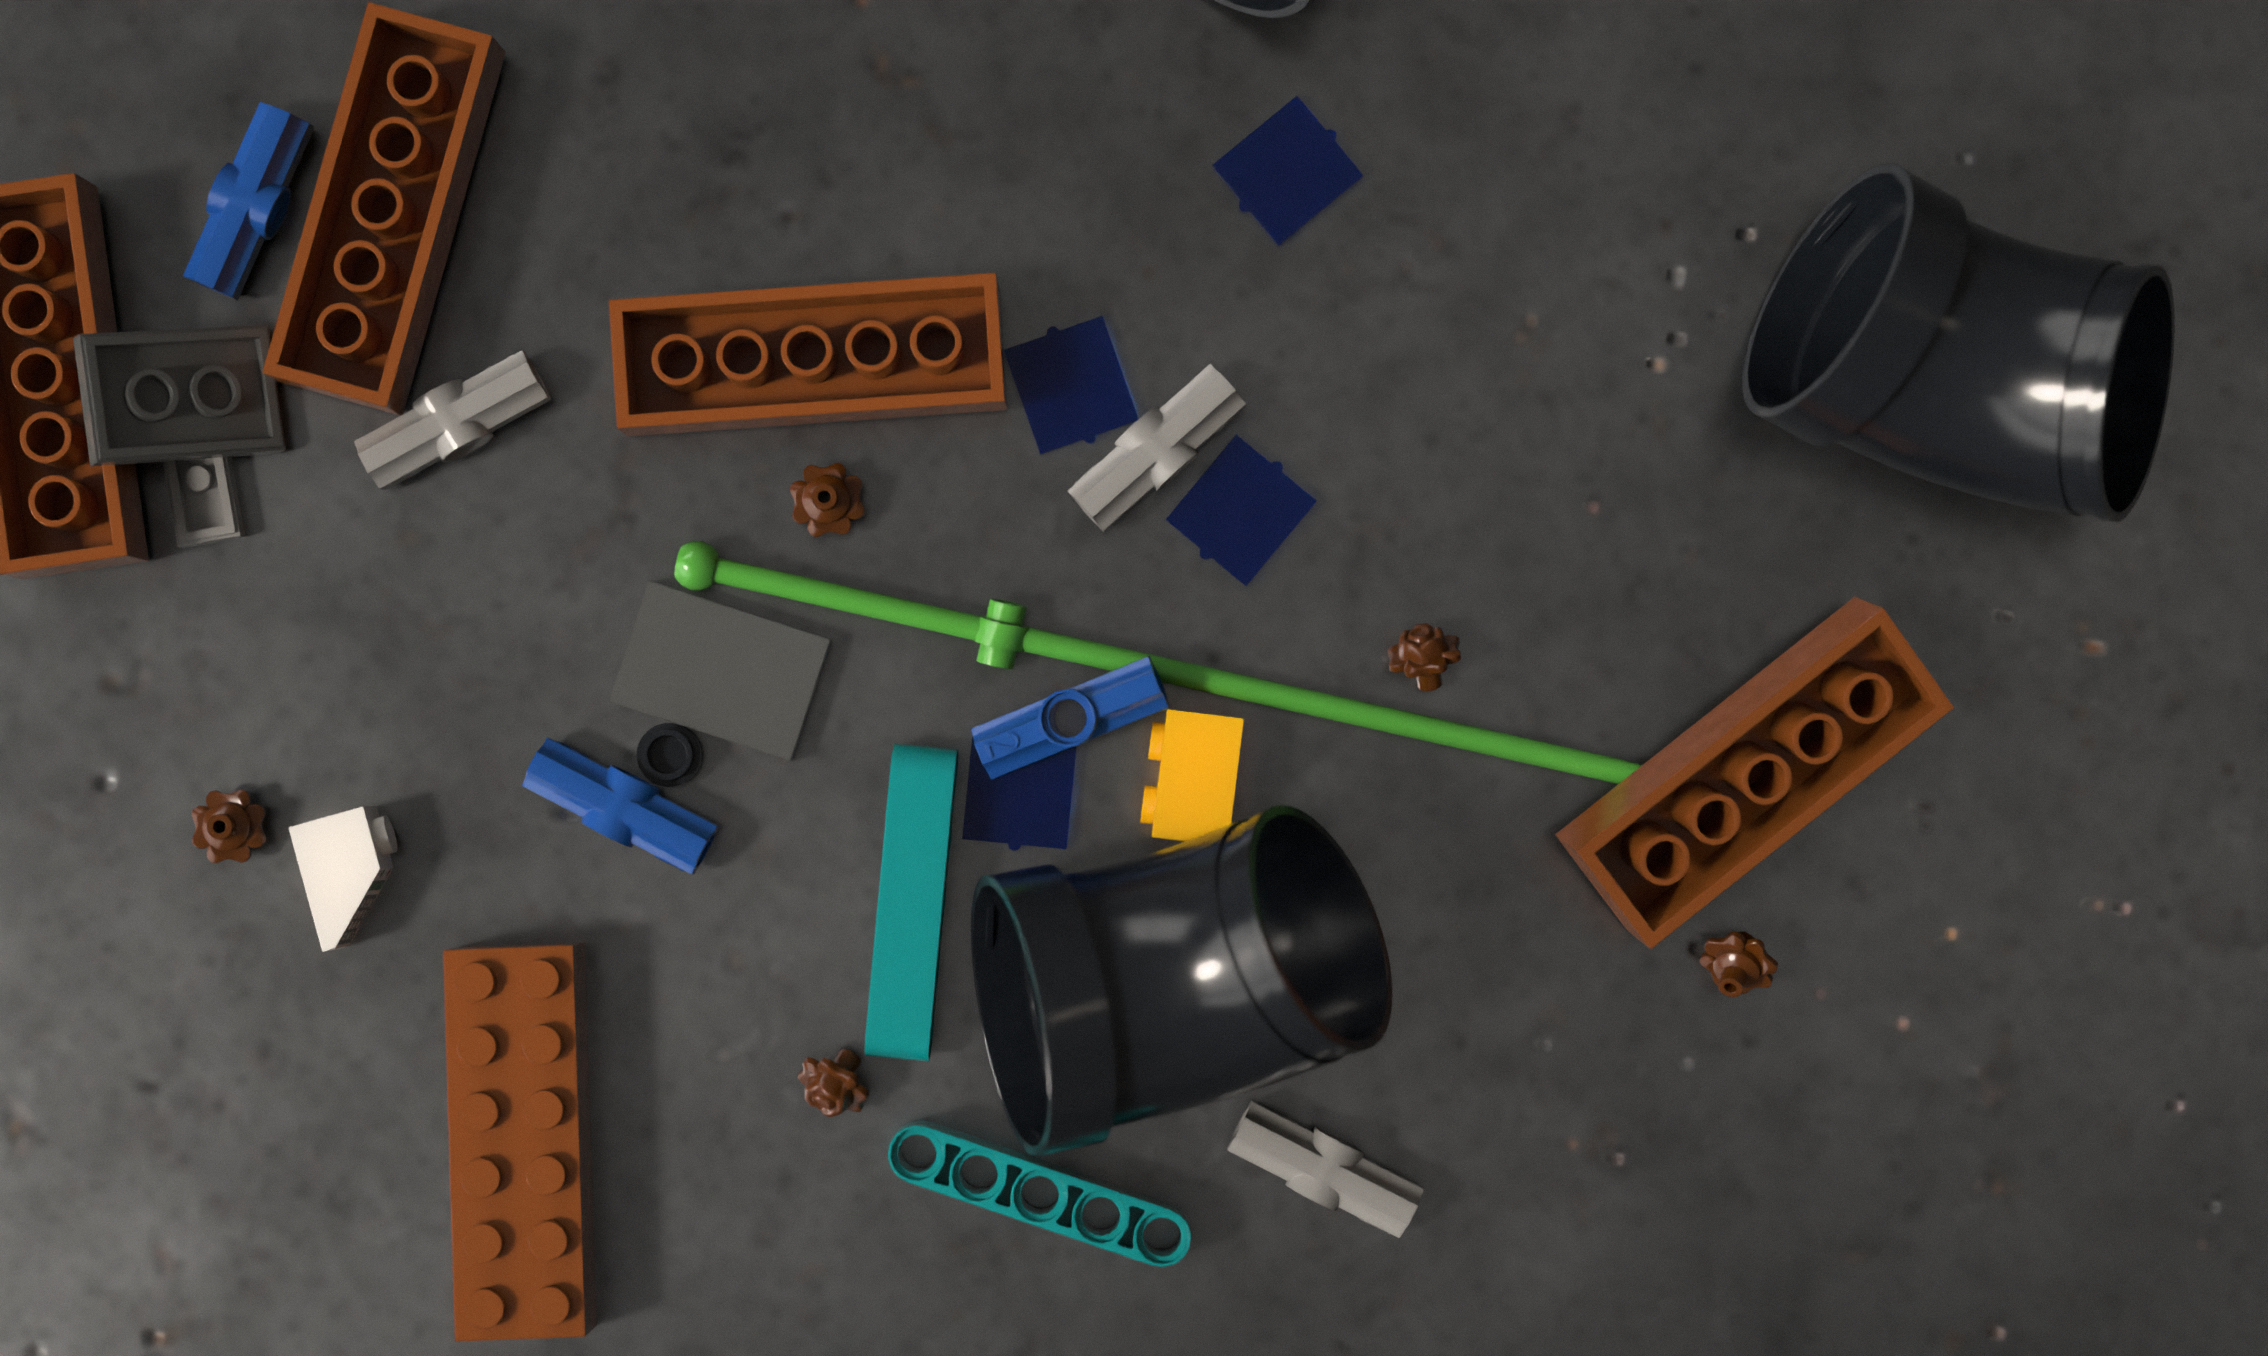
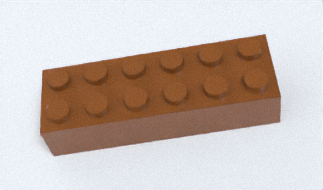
[262,2,506,416]
[0,173,149,580]
[609,273,1007,436]
[1555,597,1954,949]
[443,942,597,1342]

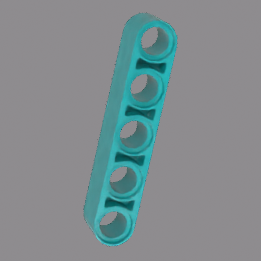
[865,743,958,1062]
[888,1120,1191,1267]

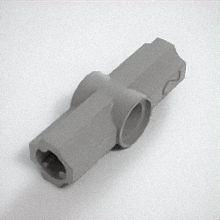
[354,350,551,491]
[1067,364,1246,532]
[1227,1100,1424,1238]

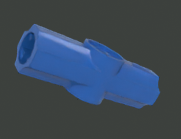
[183,102,314,300]
[971,656,1171,780]
[522,737,720,875]

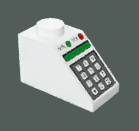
[288,806,397,952]

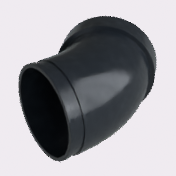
[1742,164,2175,522]
[971,805,1393,1156]

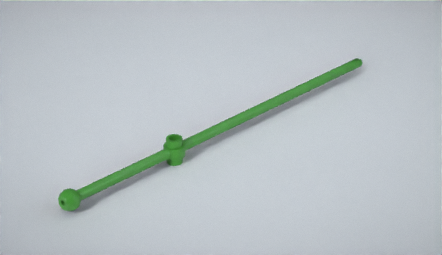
[674,541,1643,784]

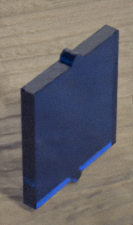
[1212,96,1364,247]
[1004,316,1138,455]
[1165,435,1316,587]
[962,735,1077,851]

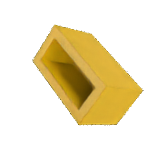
[1140,709,1244,841]

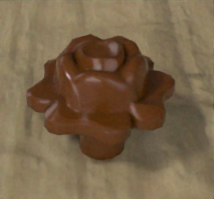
[790,463,865,537]
[1387,623,1461,691]
[191,790,266,863]
[1699,931,1778,997]
[797,1049,869,1117]

